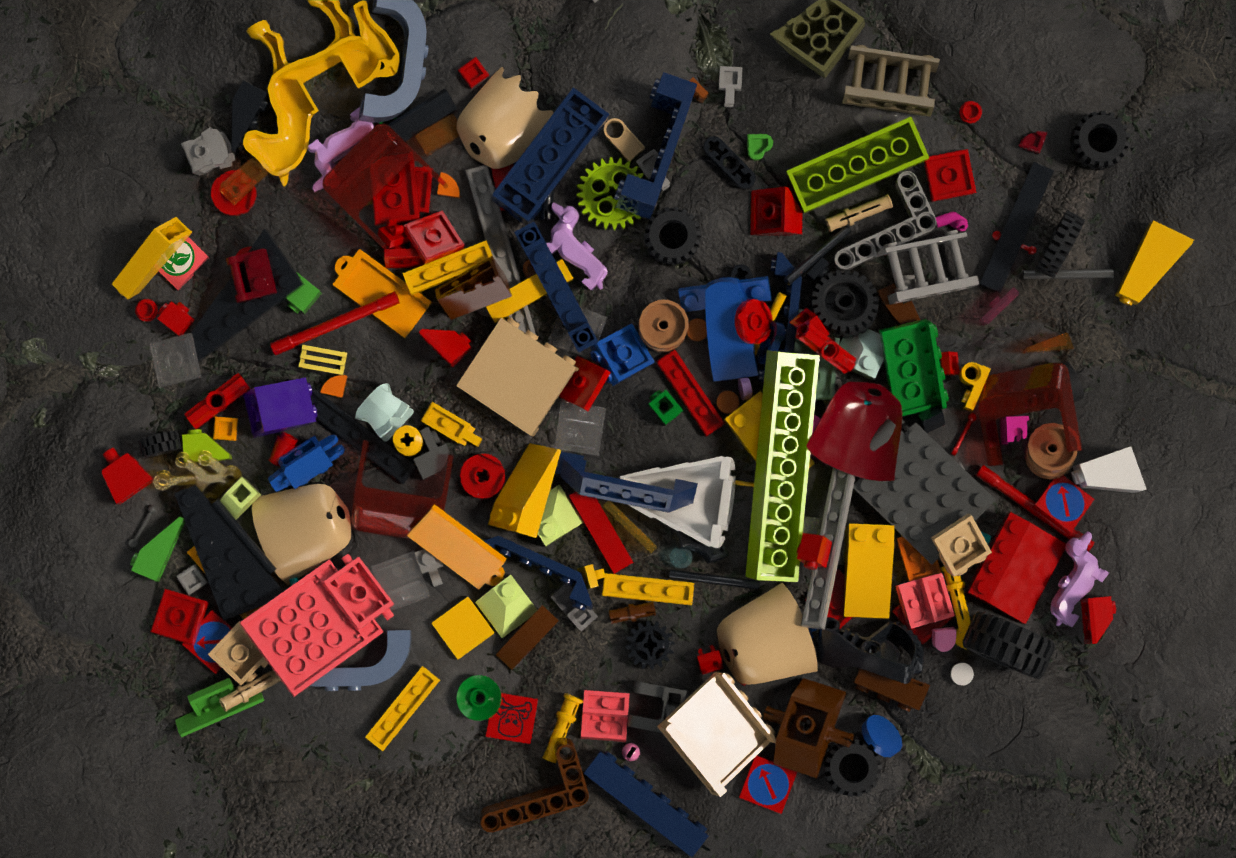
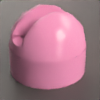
[622,743,640,761]

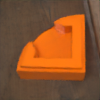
[437,172,460,199]
[320,375,348,398]

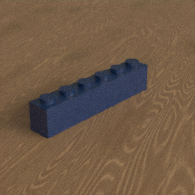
[584,751,709,857]

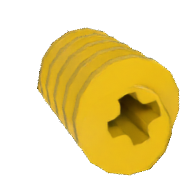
[393,425,424,457]

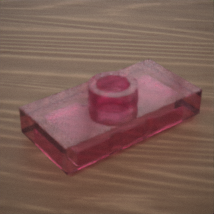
[979,287,1019,326]

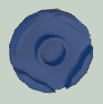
[862,715,902,757]

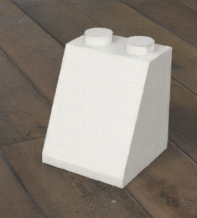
[1071,446,1146,493]

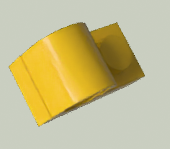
[959,362,991,412]

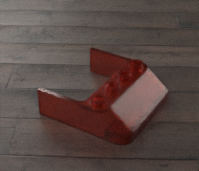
[323,124,448,249]
[979,362,1082,466]
[351,440,454,540]

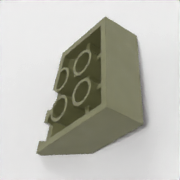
[770,0,865,79]

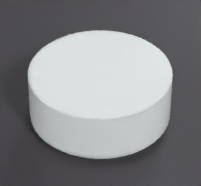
[950,663,974,685]

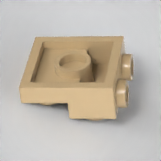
[931,513,992,577]
[208,621,268,685]

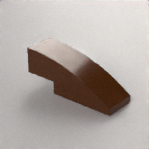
[877,284,920,325]
[496,605,559,670]

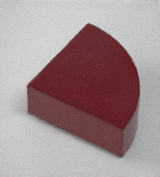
[1018,131,1047,155]

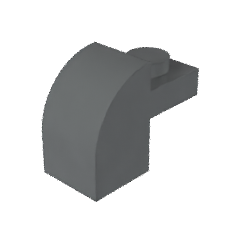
[414,427,449,480]

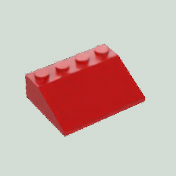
[965,512,1066,624]

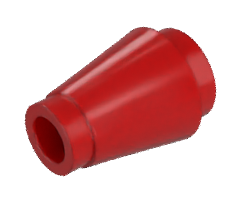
[269,431,298,467]

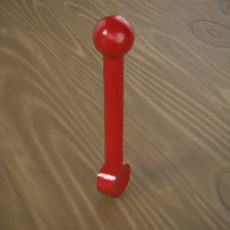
[992,231,1037,255]
[951,413,977,456]

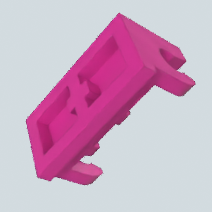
[1000,416,1029,445]

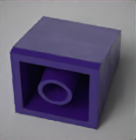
[243,377,317,438]

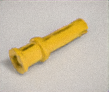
[940,566,971,633]
[542,693,583,763]

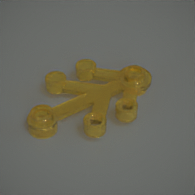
[153,451,242,504]

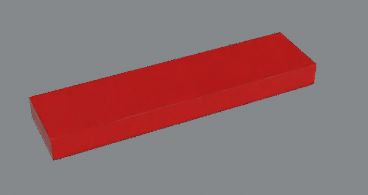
[656,349,725,437]
[569,492,634,574]

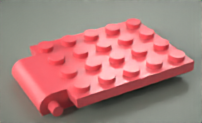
[240,554,394,697]

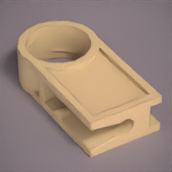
[604,118,645,162]

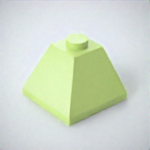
[538,484,584,547]
[475,575,537,638]

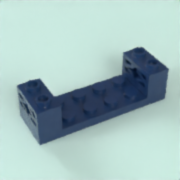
[614,72,697,219]
[491,87,610,226]

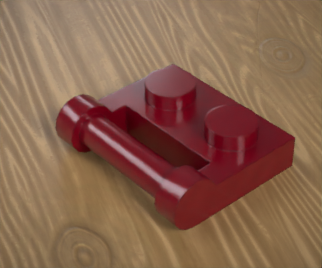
[226,248,277,303]

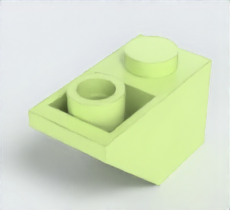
[220,477,261,520]

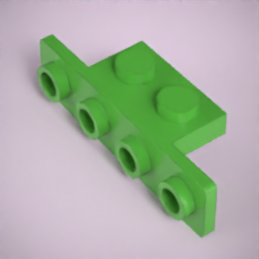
[175,678,264,737]

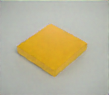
[432,597,495,660]

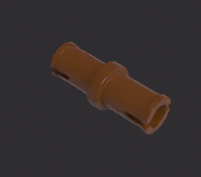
[609,601,656,624]

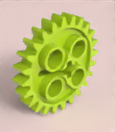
[577,157,644,231]

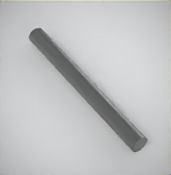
[1023,269,1114,279]

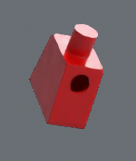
[101,447,155,505]

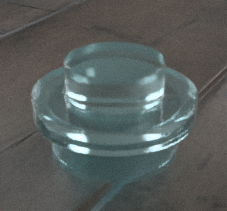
[670,546,692,569]

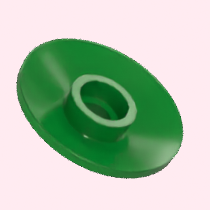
[456,675,502,721]

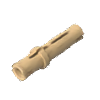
[825,194,893,232]
[219,670,281,712]

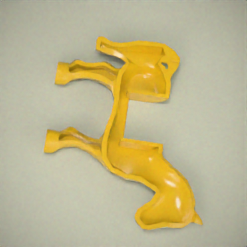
[243,0,400,186]

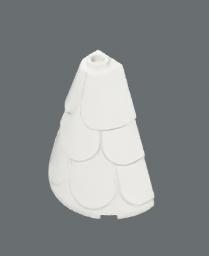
[620,456,736,548]

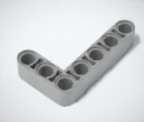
[833,171,937,272]

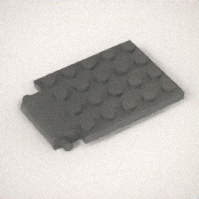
[853,419,996,565]

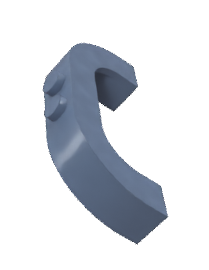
[358,0,429,123]
[310,630,411,691]

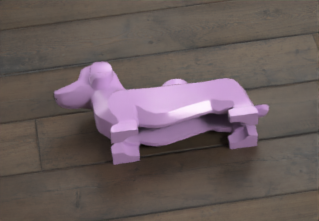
[308,107,374,192]
[546,202,608,291]
[1050,531,1109,627]

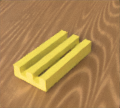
[298,345,348,375]

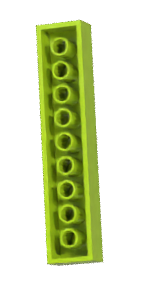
[745,350,820,582]

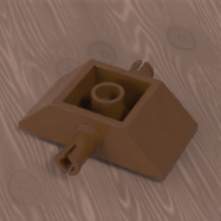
[763,678,853,778]

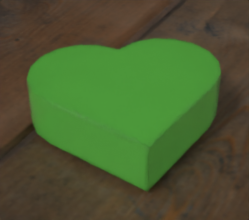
[747,134,773,161]

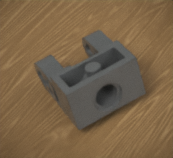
[627,681,691,733]

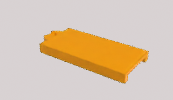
[333,249,432,339]
[407,504,507,590]

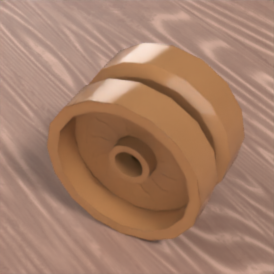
[638,300,688,352]
[1025,423,1078,480]

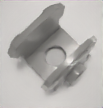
[181,127,235,176]

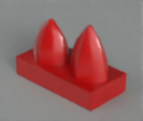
[384,243,430,268]

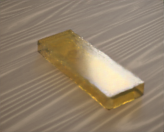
[603,501,657,554]

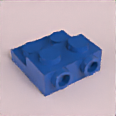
[590,324,654,386]

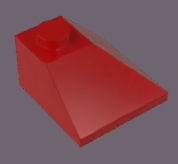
[751,187,803,236]
[419,329,472,367]
[1080,596,1116,644]

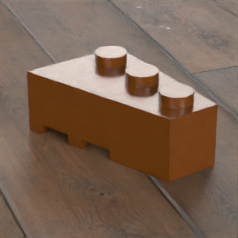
[435,256,512,320]
[852,668,930,712]

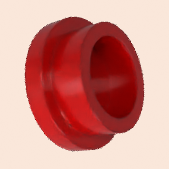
[959,101,982,124]
[135,299,158,322]

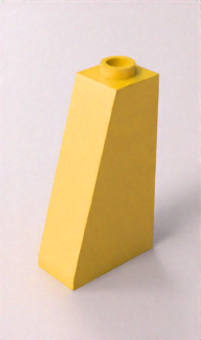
[112,217,192,299]
[1115,220,1194,306]

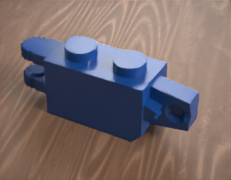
[268,435,345,492]

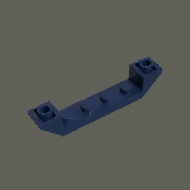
[514,222,598,353]
[758,252,802,388]
[560,456,698,513]
[484,536,593,611]

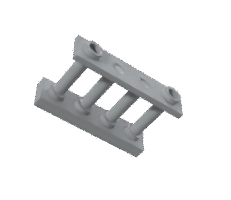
[877,230,979,305]

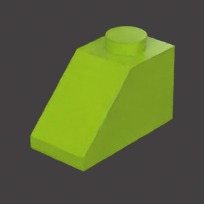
[182,429,232,463]

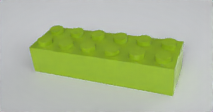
[786,116,929,214]

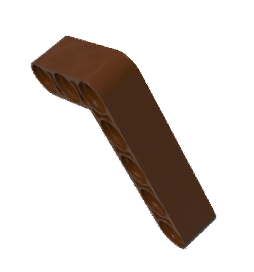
[480,738,589,832]

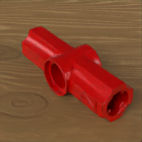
[795,321,856,374]
[184,373,251,429]

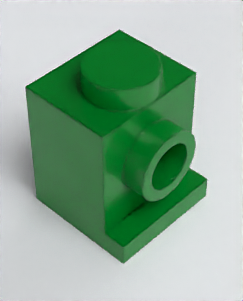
[648,390,683,426]

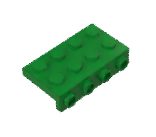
[879,319,949,416]

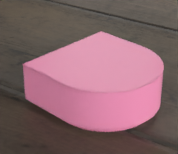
[932,627,956,652]

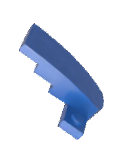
[678,276,771,381]

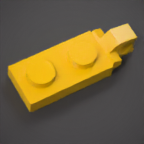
[421,402,483,447]

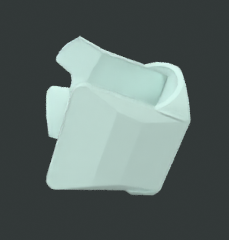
[355,383,414,442]

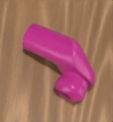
[936,212,968,232]

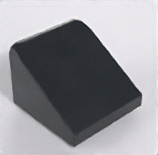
[918,405,946,433]

